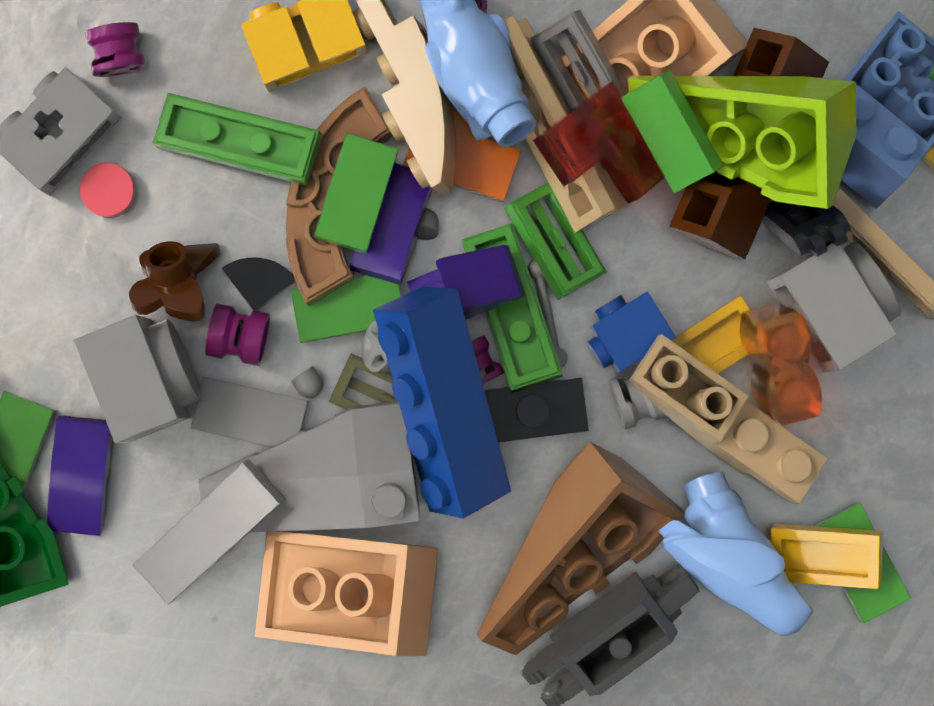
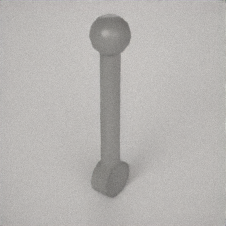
[528,260,568,368]

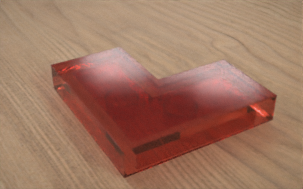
[533,81,665,204]

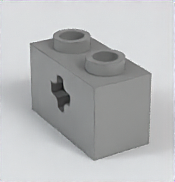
[0,67,122,196]

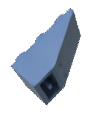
[841,11,934,209]

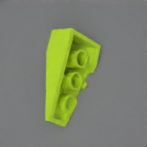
[628,76,857,209]

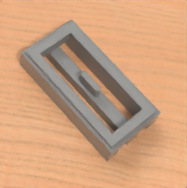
[530,9,628,132]

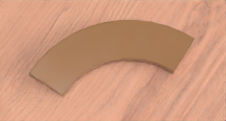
[286,86,393,306]

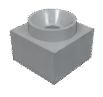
[767,242,901,372]
[74,315,201,443]

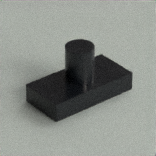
[484,378,589,443]

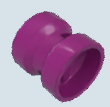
[205,303,270,366]

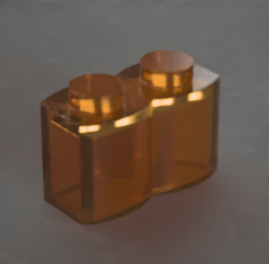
[740,303,822,426]

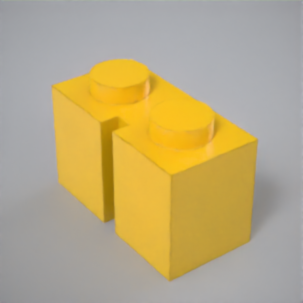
[241,0,367,92]

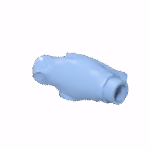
[420,0,537,148]
[659,472,813,636]

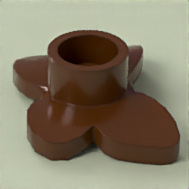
[129,241,221,322]

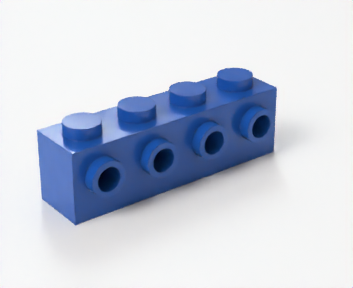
[373,286,511,519]

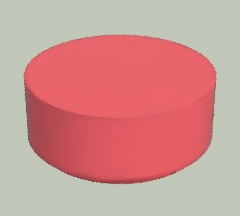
[80,163,136,218]

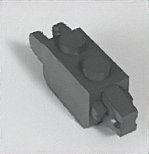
[521,564,700,706]

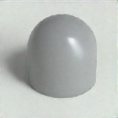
[418,209,439,240]
[291,366,323,398]

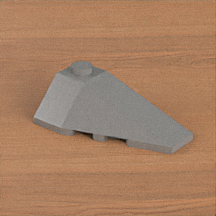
[198,401,420,532]

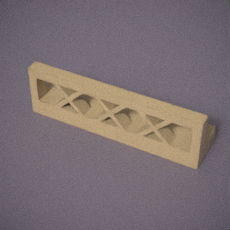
[503,15,626,233]

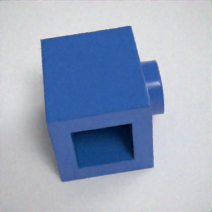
[587,291,676,373]

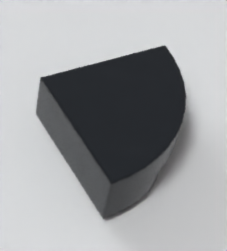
[222,257,295,311]

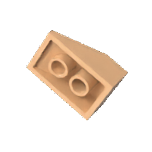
[561,0,747,153]
[255,531,438,656]

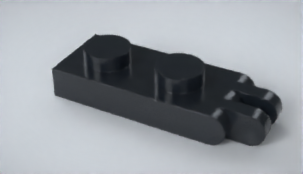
[763,201,851,257]

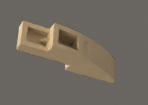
[353,0,456,197]
[629,334,828,504]

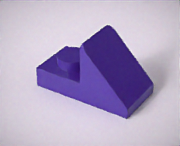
[407,245,524,320]

